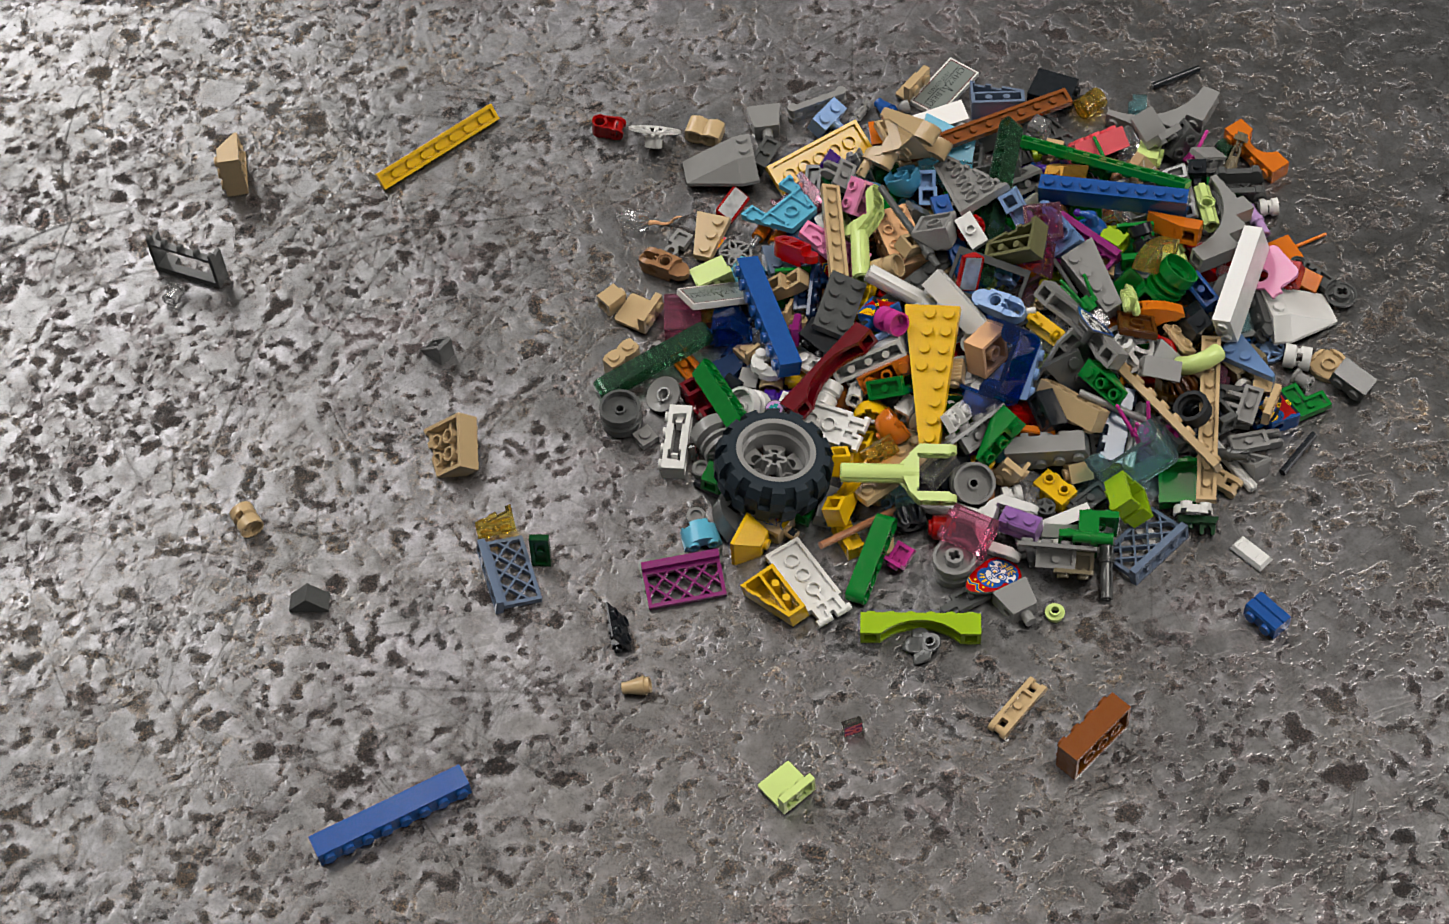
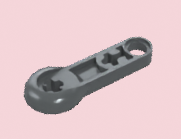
[1290,256,1358,308]

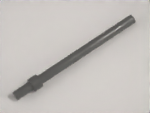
[878,185,941,269]

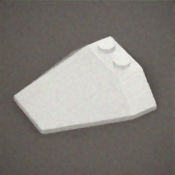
[1260,288,1338,345]

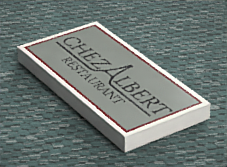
[910,57,979,112]
[677,282,748,310]

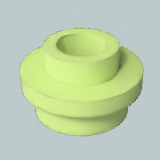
[1045,603,1065,623]

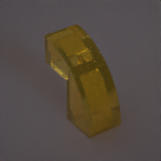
[1132,236,1180,274]

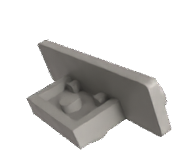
[942,403,1005,455]
[1017,537,1097,569]

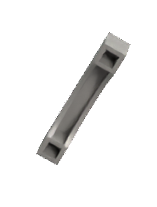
[1033,280,1130,370]

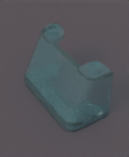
[1084,418,1179,485]

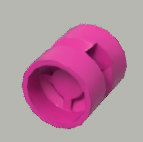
[873,306,909,337]

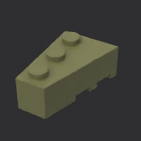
[984,216,1049,268]

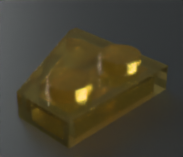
[475,504,516,539]

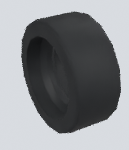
[1173,390,1212,429]

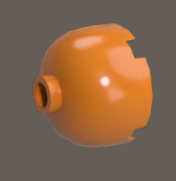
[875,407,911,445]

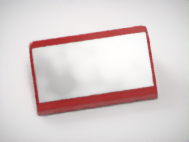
[716,186,750,224]
[956,252,984,291]

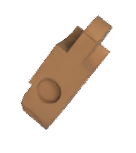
[639,247,690,281]

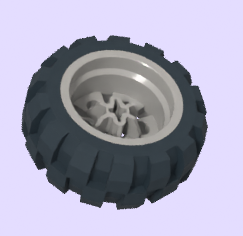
[713,408,834,523]

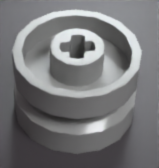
[949,462,996,504]
[932,538,976,589]

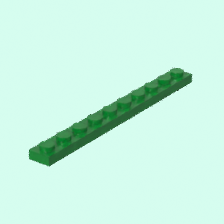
[1016,135,1192,189]

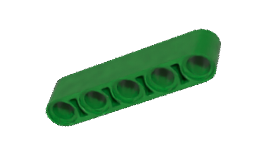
[692,359,747,428]
[845,513,898,605]

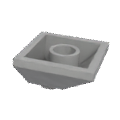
[911,211,957,251]

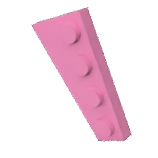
[798,220,872,277]

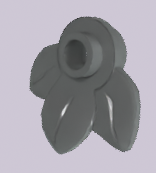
[901,627,941,665]

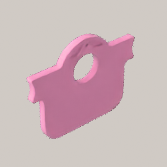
[1256,245,1299,299]

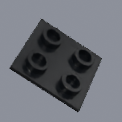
[605,602,632,653]

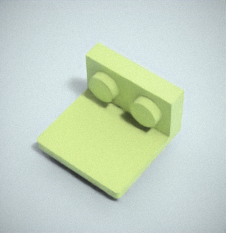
[689,255,735,286]
[758,761,816,815]

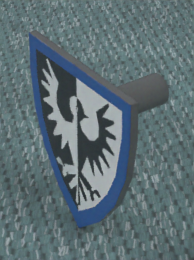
[1077,306,1115,345]

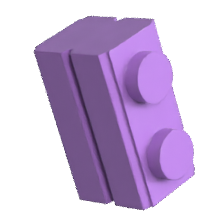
[998,505,1043,542]

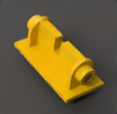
[1026,311,1066,347]

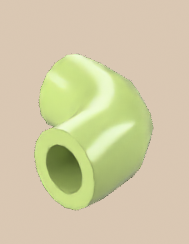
[1174,344,1226,375]

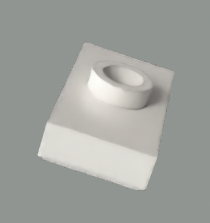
[955,211,989,251]

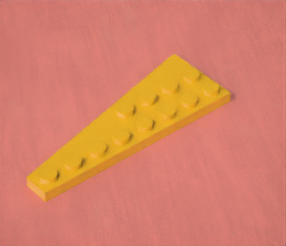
[905,304,961,444]

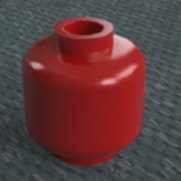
[928,515,956,540]

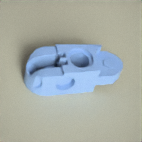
[972,288,1027,325]

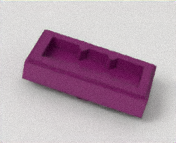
[789,314,802,347]

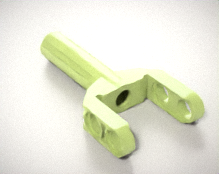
[842,184,885,284]
[840,443,957,506]

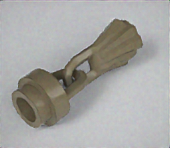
[1223,131,1249,169]

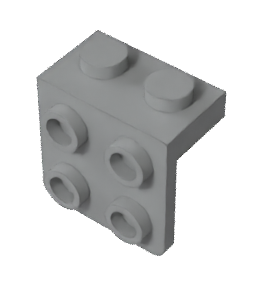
[1130,106,1182,150]

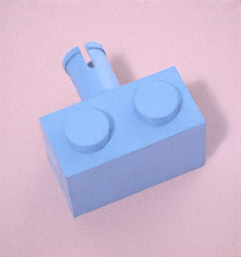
[807,97,847,138]

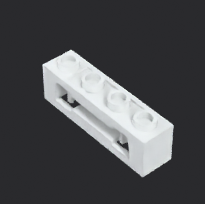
[658,404,694,479]

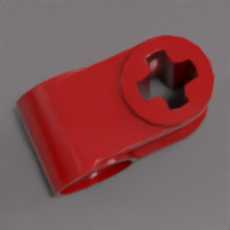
[592,114,626,140]

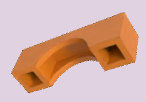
[1223,119,1289,184]

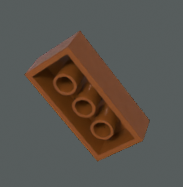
[1056,692,1131,780]

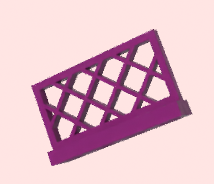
[1044,210,1122,271]
[641,548,727,610]

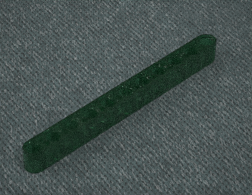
[976,116,1023,288]

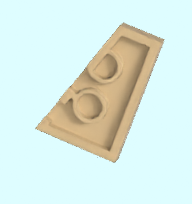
[693,211,731,261]

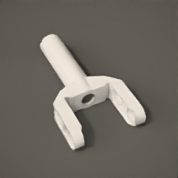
[864,264,963,344]
[920,494,1039,563]

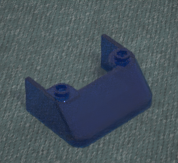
[959,314,1040,407]

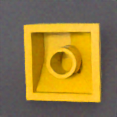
[730,513,771,565]

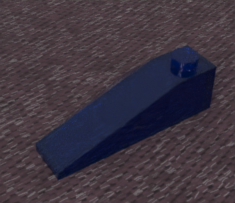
[712,305,752,347]

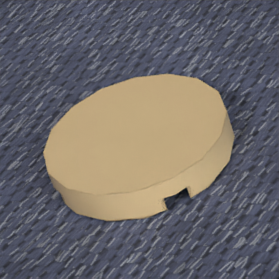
[1309,349,1346,383]

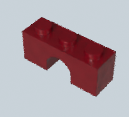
[679,377,717,421]

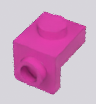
[884,540,916,571]

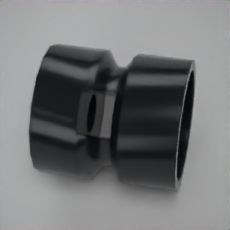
[1127,221,1158,253]

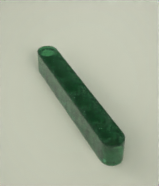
[593,322,714,399]

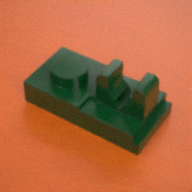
[1177,514,1219,536]
[529,534,552,567]

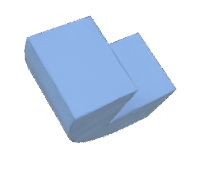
[918,170,937,205]

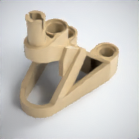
[855,107,953,180]

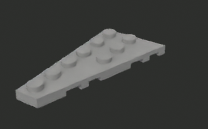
[933,156,1011,216]

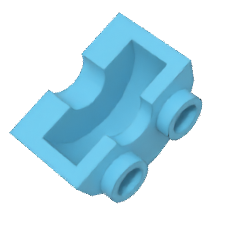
[680,518,723,552]

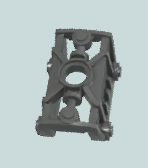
[1213,165,1267,204]

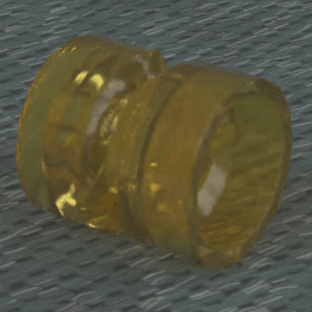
[1074,87,1108,120]

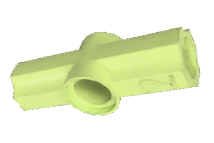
[1193,183,1220,233]

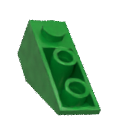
[1078,359,1128,408]
[976,404,1026,467]

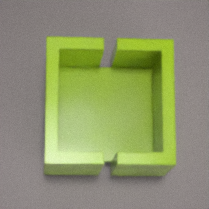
[1104,470,1153,529]

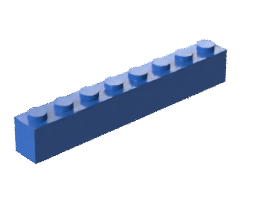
[1038,174,1189,217]
[733,256,802,378]
[308,764,472,866]

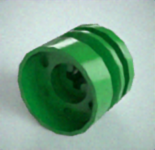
[1147,253,1198,303]

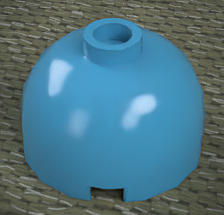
[884,164,922,198]

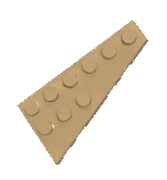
[854,428,957,507]

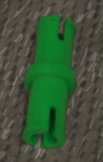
[1073,530,1114,546]

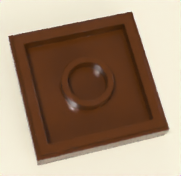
[1115,310,1158,341]

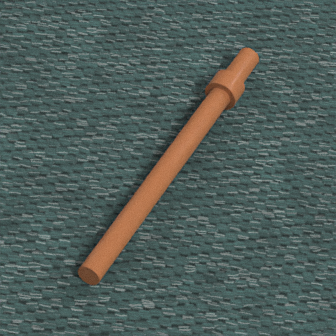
[818,499,915,549]

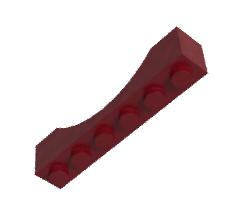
[780,322,878,420]

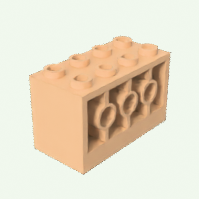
[873,204,929,280]

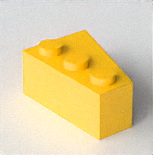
[740,563,809,627]

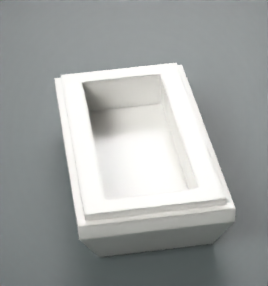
[1229,536,1273,572]

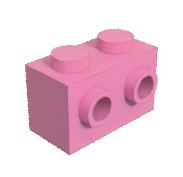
[841,175,877,217]

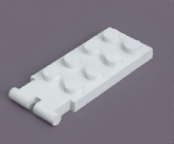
[779,391,872,453]
[765,537,852,628]

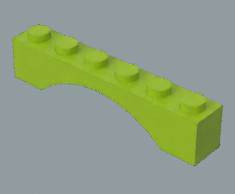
[860,611,981,644]

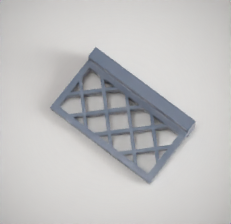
[1113,507,1189,586]
[476,535,542,614]

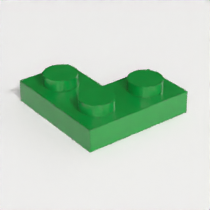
[1281,383,1332,421]

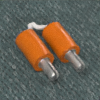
[749,224,788,249]

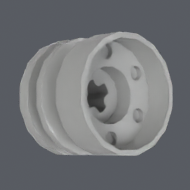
[690,413,726,463]

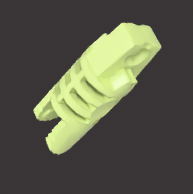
[1120,284,1141,316]

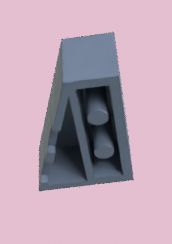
[969,80,1025,119]

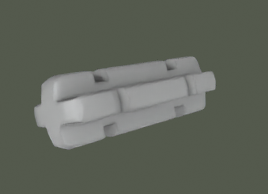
[847,99,872,123]

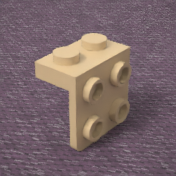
[615,292,664,334]

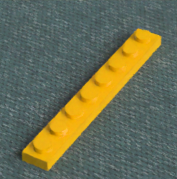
[375,104,500,190]

